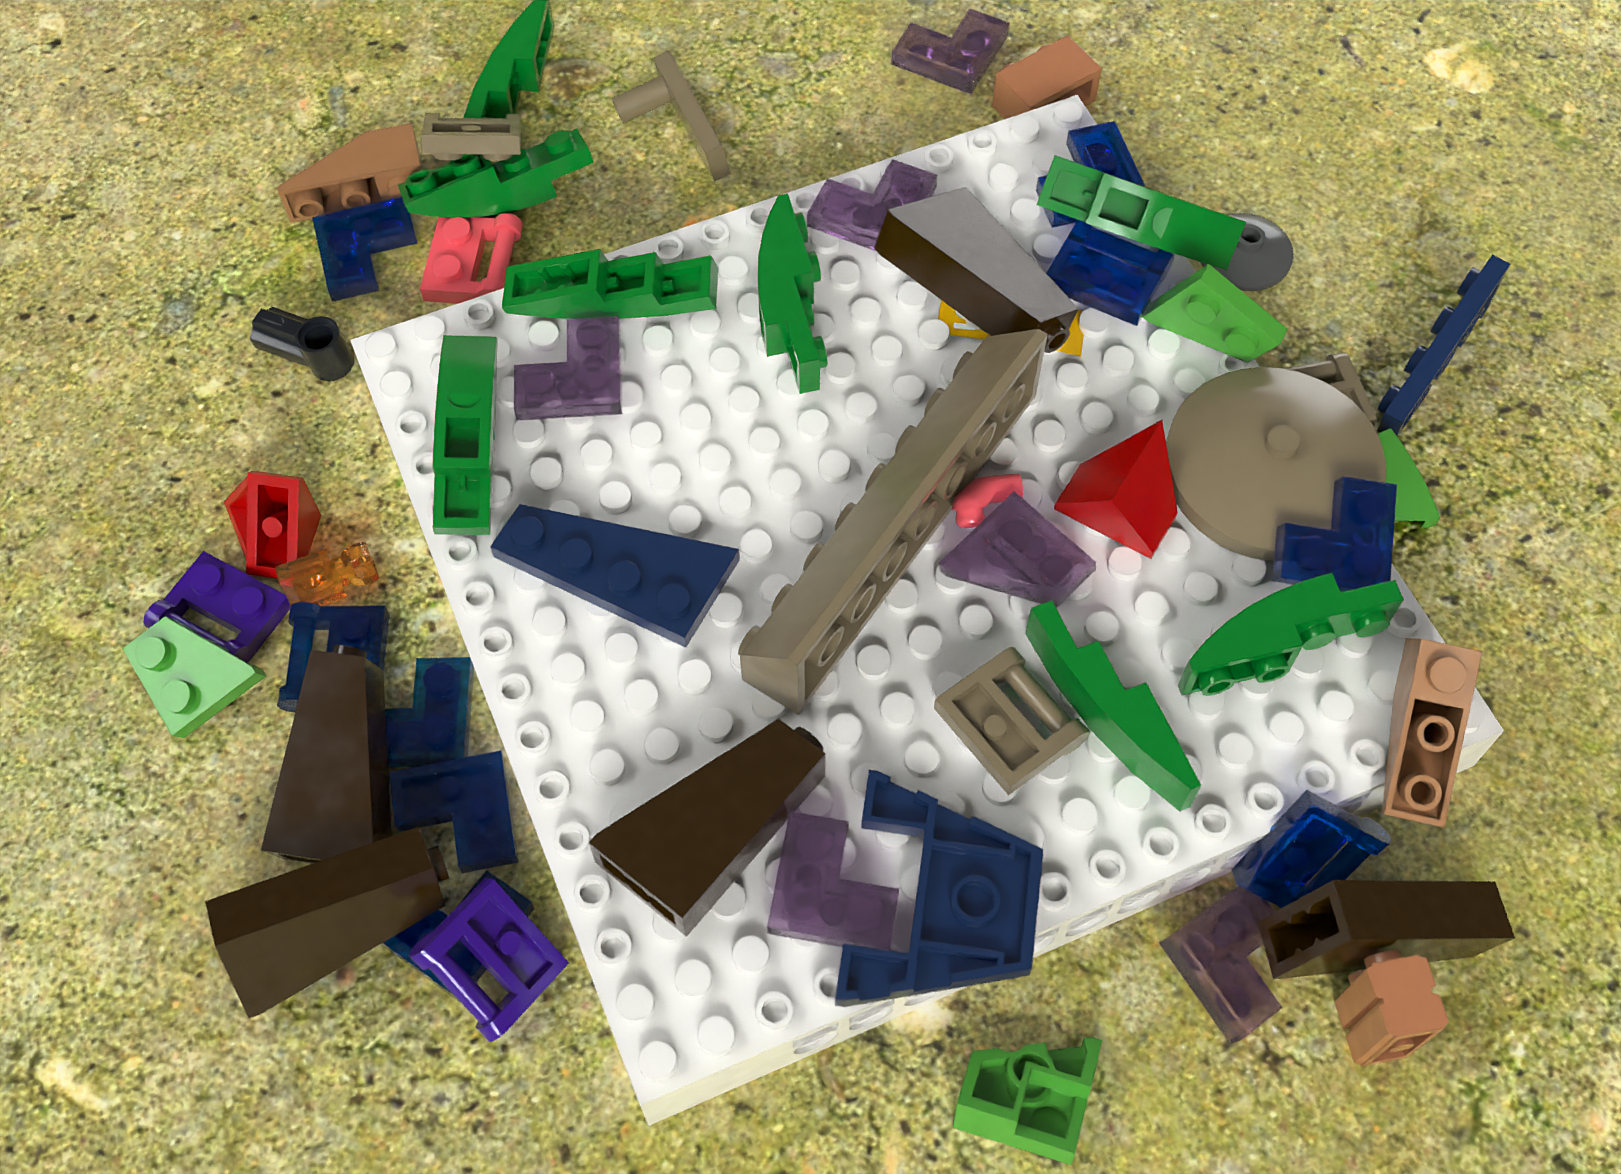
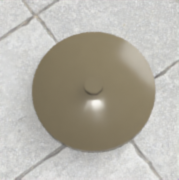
[1166,367,1386,562]

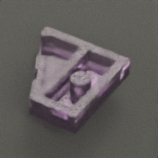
[939,491,1096,608]

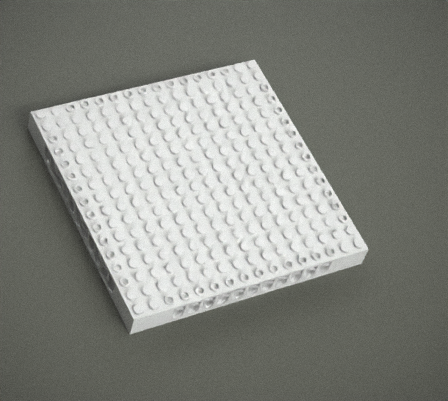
[350,95,1504,1126]

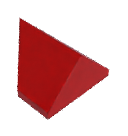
[1054,420,1178,559]
[224,471,322,581]

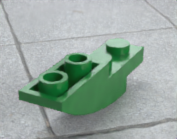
[398,128,594,218]
[1037,155,1246,270]
[758,193,828,394]
[432,335,498,535]
[1178,573,1404,696]

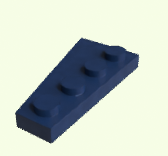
[1377,254,1510,437]
[490,504,740,648]

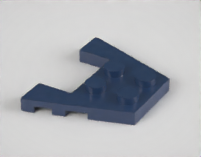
[835,770,1044,1007]

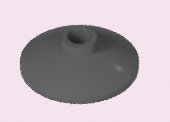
[1200,213,1293,291]

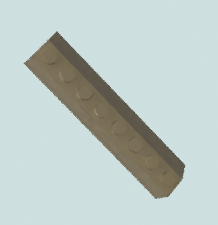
[738,329,1048,715]

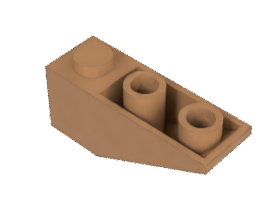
[277,123,424,223]
[1382,638,1482,827]

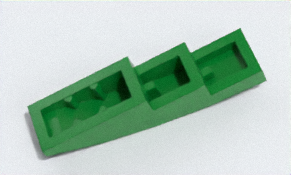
[463,0,554,118]
[502,249,718,319]
[1025,600,1202,811]

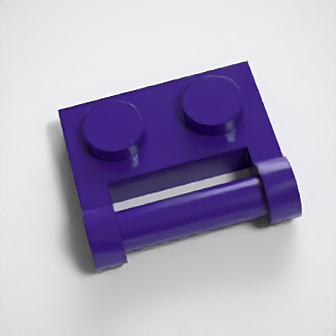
[143,551,293,663]
[409,878,569,1042]

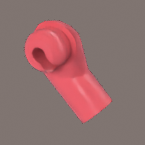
[952,473,1023,528]

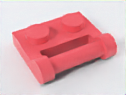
[420,213,523,304]

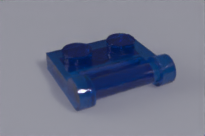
[1046,220,1174,326]
[277,602,390,713]
[1231,789,1392,908]

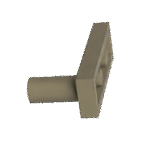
[611,50,731,182]

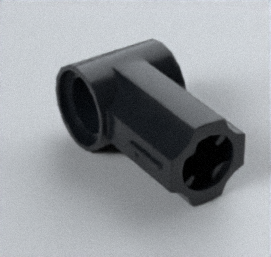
[250,307,354,382]

